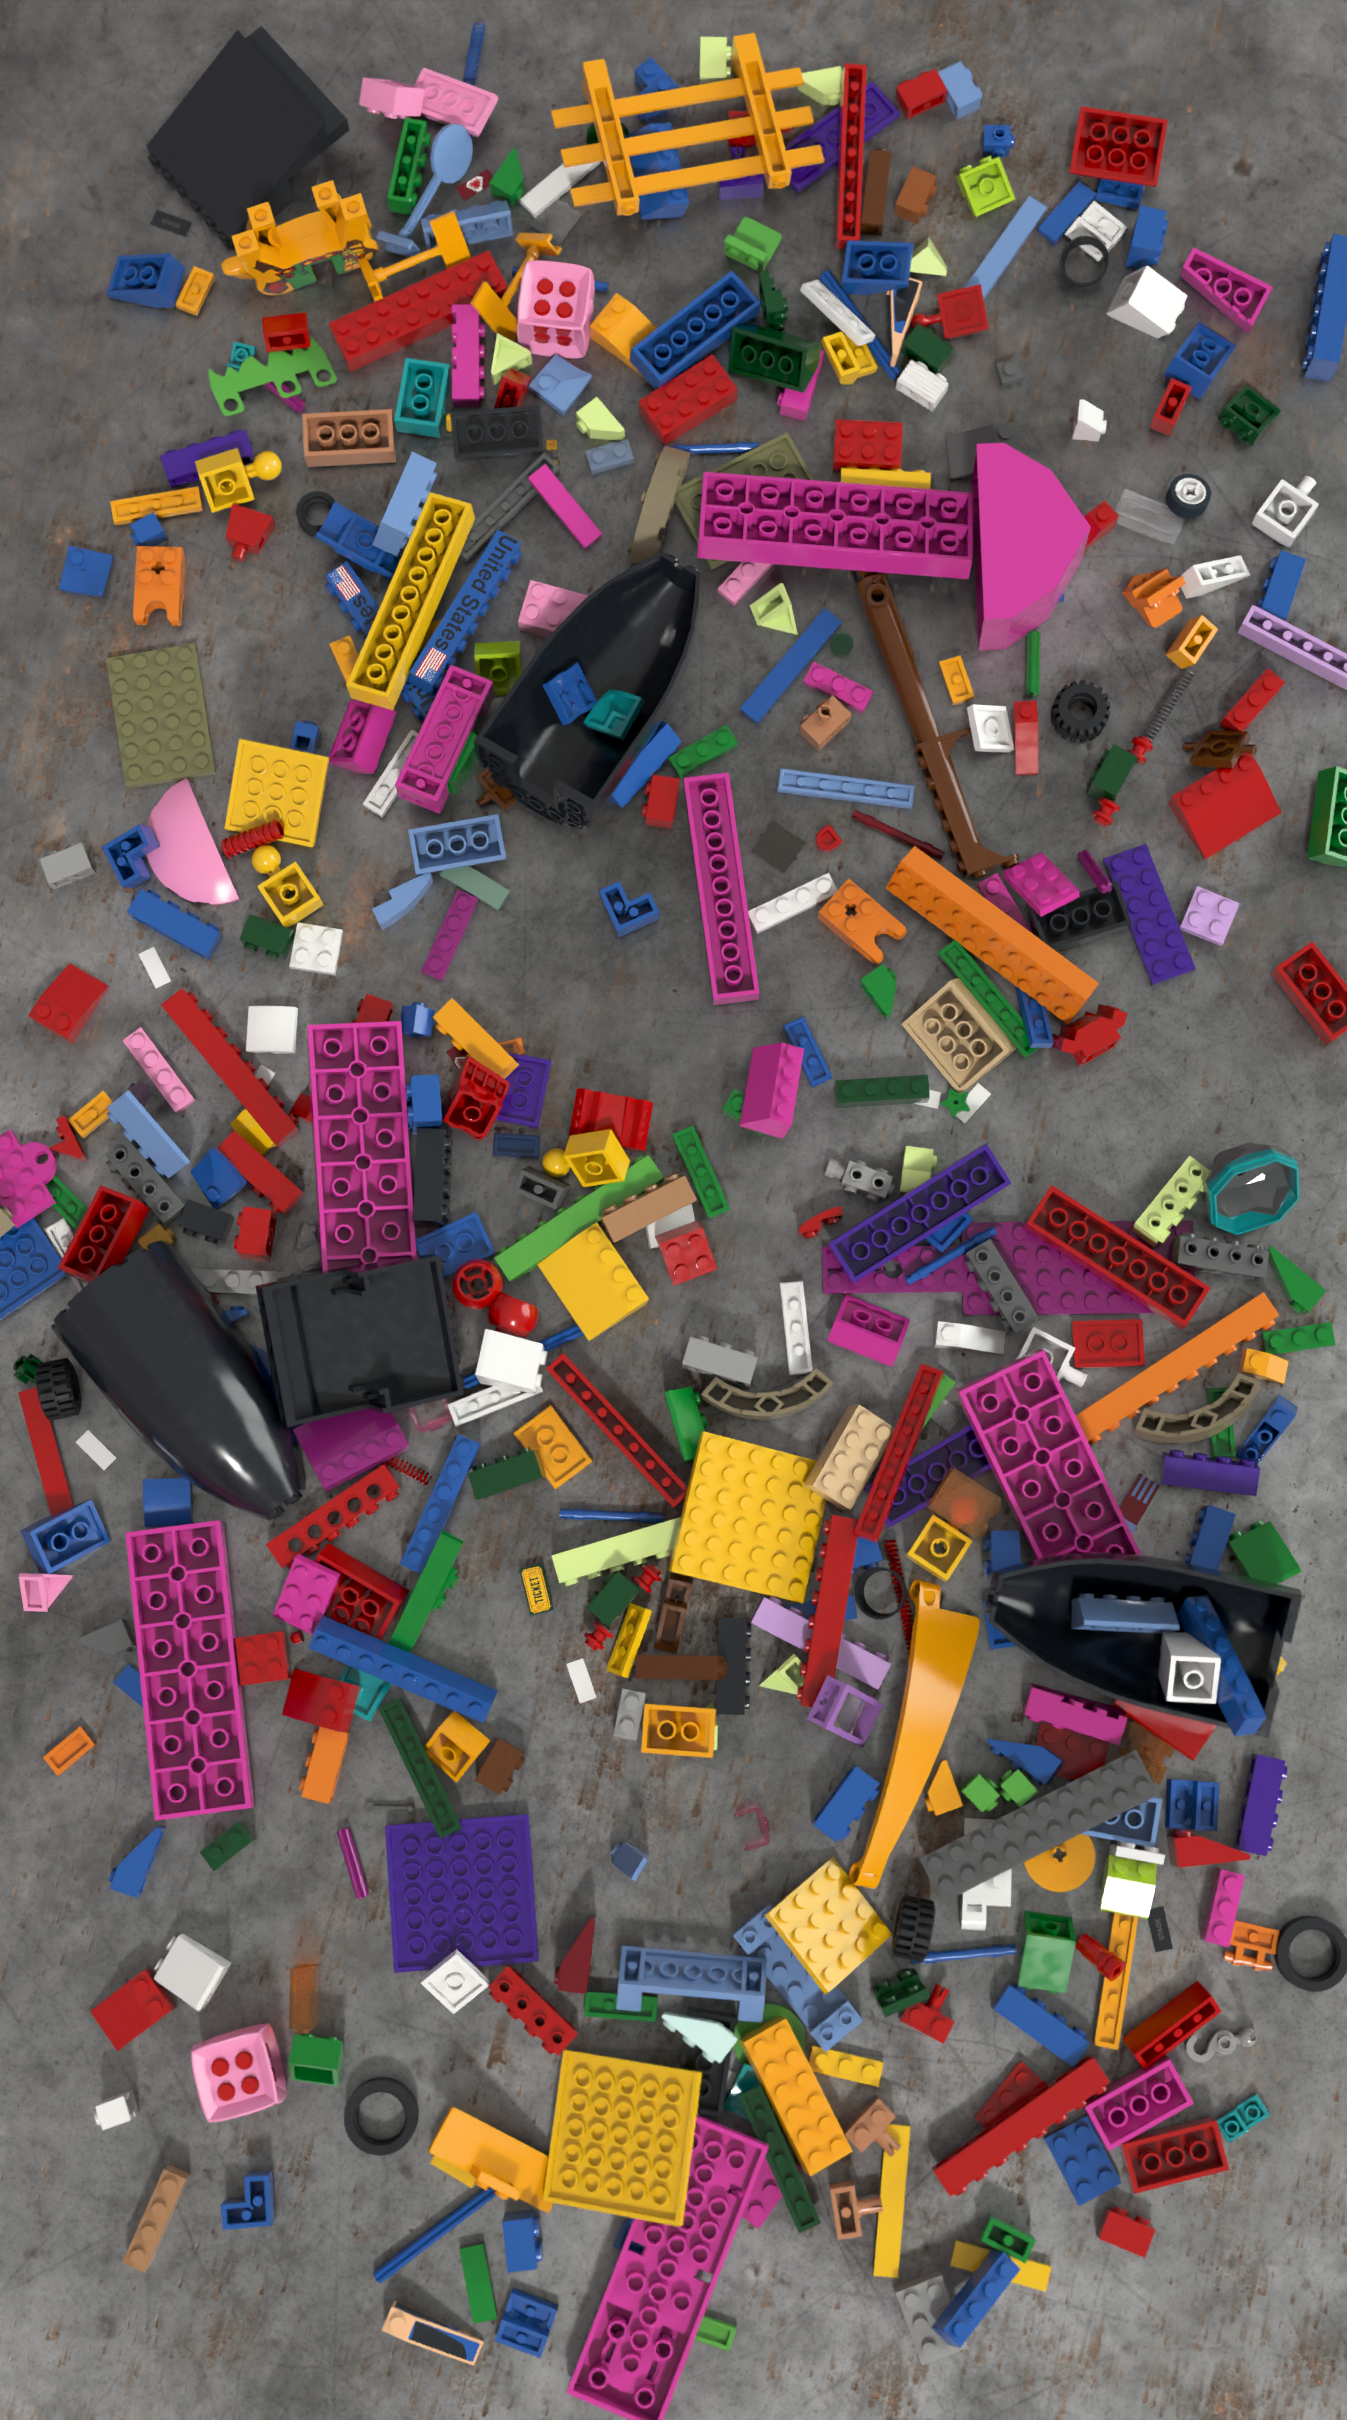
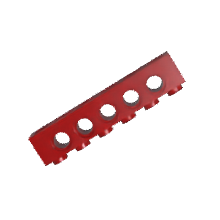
[266,1464,402,1569]

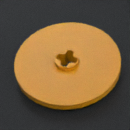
[1024,1834,1095,1892]

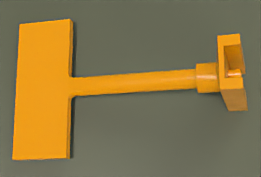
[358,211,471,301]
[471,233,562,342]

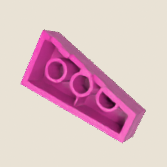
[1180,247,1273,335]
[452,304,486,408]
[1023,1683,1127,1746]

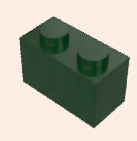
[901,323,954,374]
[240,914,295,961]
[200,1821,256,1871]

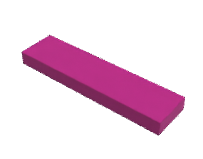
[527,464,602,550]

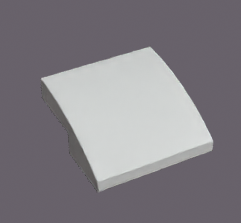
[1065,201,1128,262]
[246,1006,298,1054]
[646,1203,695,1249]

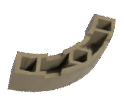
[627,446,691,564]
[701,1368,834,1420]
[1135,1372,1261,1444]

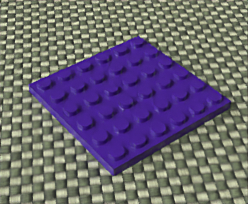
[385,1814,539,1973]

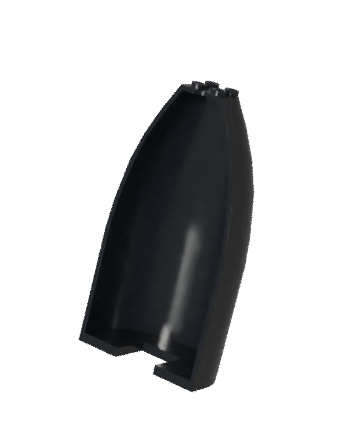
[474,551,701,830]
[51,1241,306,1521]
[985,1552,1303,1738]

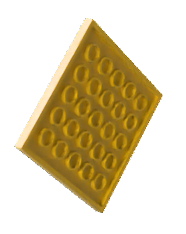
[669,1431,827,1604]
[543,2050,702,2227]

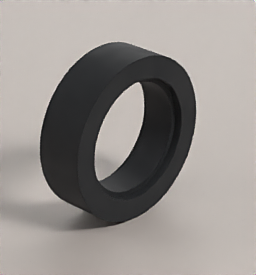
[1274,1916,1347,1992]
[344,2077,419,2156]

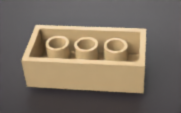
[803,1404,895,1510]

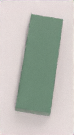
[440,866,510,911]

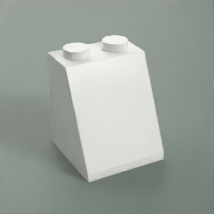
[1106,266,1187,338]
[475,1329,548,1394]
[1158,1632,1221,1704]
[153,1934,231,2011]

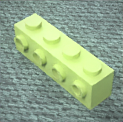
[1132,1156,1210,1248]

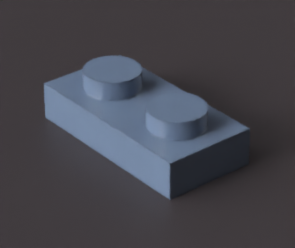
[585,439,634,474]

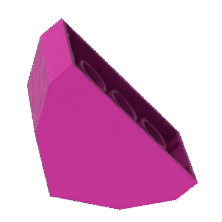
[971,443,1091,651]

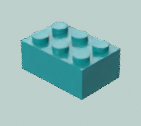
[394,358,451,438]

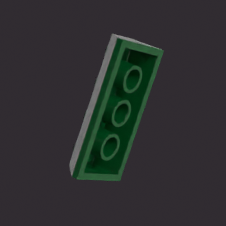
[728,322,821,393]

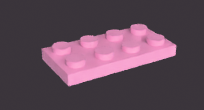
[414,68,499,137]

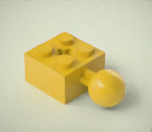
[195,448,282,513]
[251,845,324,928]
[542,1129,630,1187]
[905,1494,979,1582]

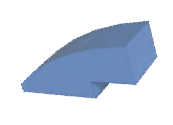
[372,873,433,930]

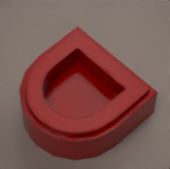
[815,824,843,852]

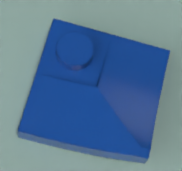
[59,546,114,598]
[190,1148,248,1209]

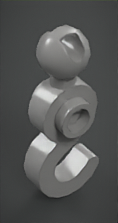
[1185,2028,1257,2063]

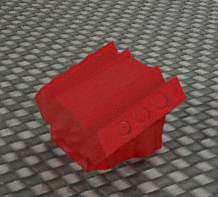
[1052,1004,1128,1066]
[441,1056,510,1141]
[569,1088,653,1151]

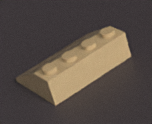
[901,978,1017,1093]

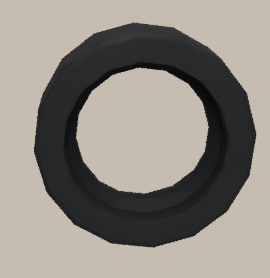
[296,491,336,537]

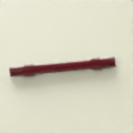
[851,809,945,860]

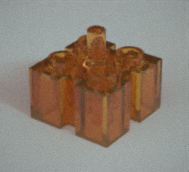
[1113,1721,1174,1785]

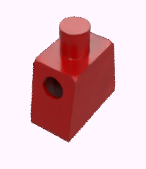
[226,503,275,562]

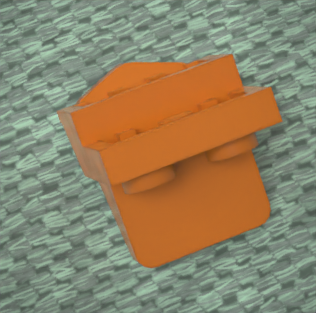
[1121,569,1186,628]

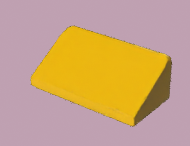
[230,1109,276,1156]

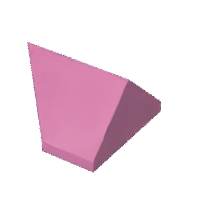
[19,1573,73,1612]

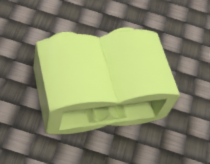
[899,1146,937,1194]

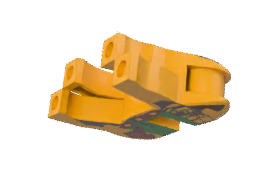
[221,180,379,295]

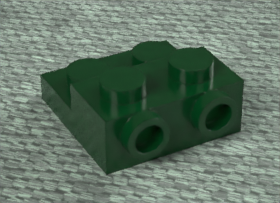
[759,270,788,332]
[1217,384,1281,445]
[870,1968,930,2018]

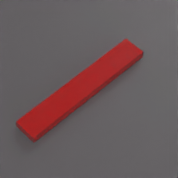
[18,1387,74,1515]

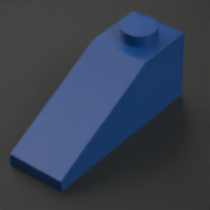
[109,1825,166,1898]

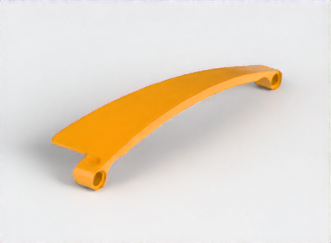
[849,1579,980,1889]

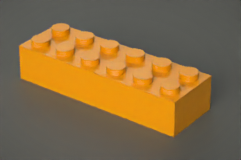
[738,2015,852,2176]

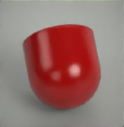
[290,1630,304,1644]

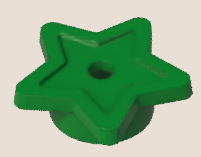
[940,1089,970,1118]

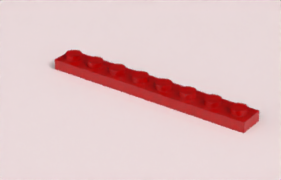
[854,1364,944,1543]

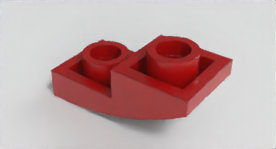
[797,1206,843,1239]

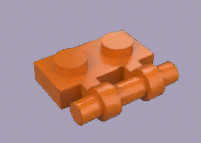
[1223,1920,1280,1971]

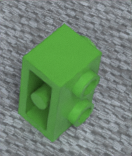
[997,1769,1038,1808]
[958,1773,1000,1813]

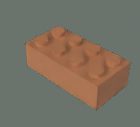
[302,409,396,467]

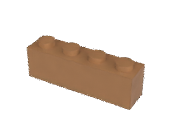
[599,1172,697,1243]
[122,2165,191,2273]

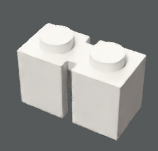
[94,2090,139,2130]

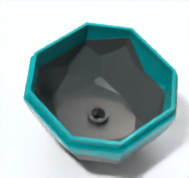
[1204,1142,1299,1235]

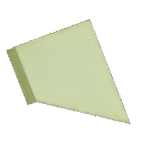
[910,236,947,276]
[491,333,532,385]
[750,583,798,635]
[759,1654,804,1695]

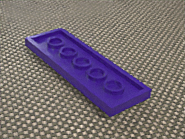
[785,81,900,193]
[1103,844,1196,986]

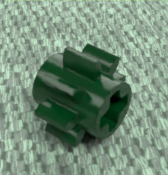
[13,1354,42,1384]

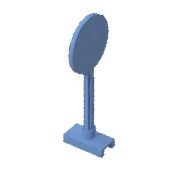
[376,124,473,257]

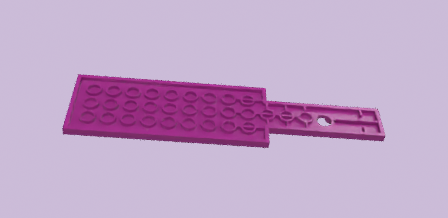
[822,1220,1197,1316]

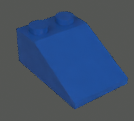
[842,240,914,295]
[106,253,185,308]
[1163,322,1236,399]
[20,1499,111,1574]

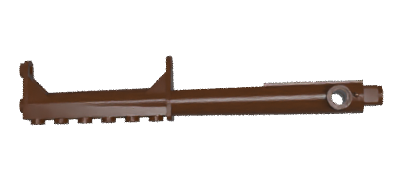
[855,571,1020,879]

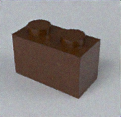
[475,1738,526,1795]

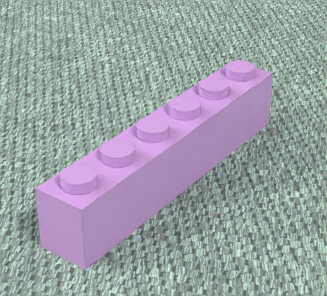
[1237,605,1347,690]
[750,1596,891,1690]

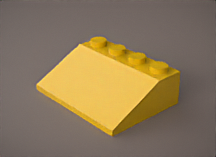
[537,1222,649,1341]

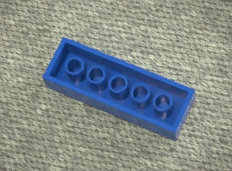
[1302,234,1347,382]
[630,271,761,390]

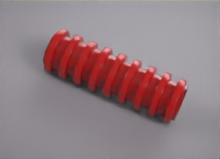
[221,819,284,858]

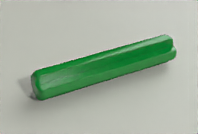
[1026,630,1041,697]

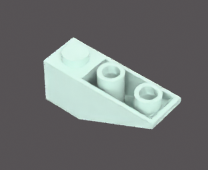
[661,2012,738,2063]

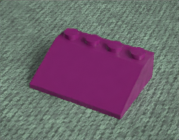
[293,1408,409,1492]

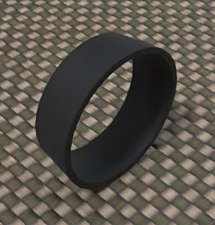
[1060,236,1109,287]
[854,1567,907,1619]

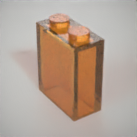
[925,1467,1002,1539]
[289,1964,321,2033]

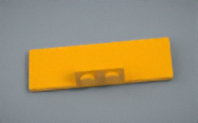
[428,2106,554,2213]

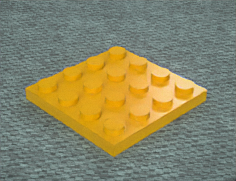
[225,738,330,847]
[765,1857,893,1994]

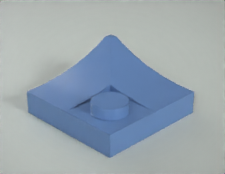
[528,354,592,416]

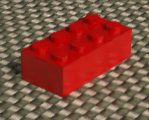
[638,354,738,446]
[1271,941,1347,1046]
[58,1185,149,1284]
[1119,2116,1230,2194]

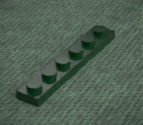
[379,1698,462,1839]
[738,2084,821,2233]

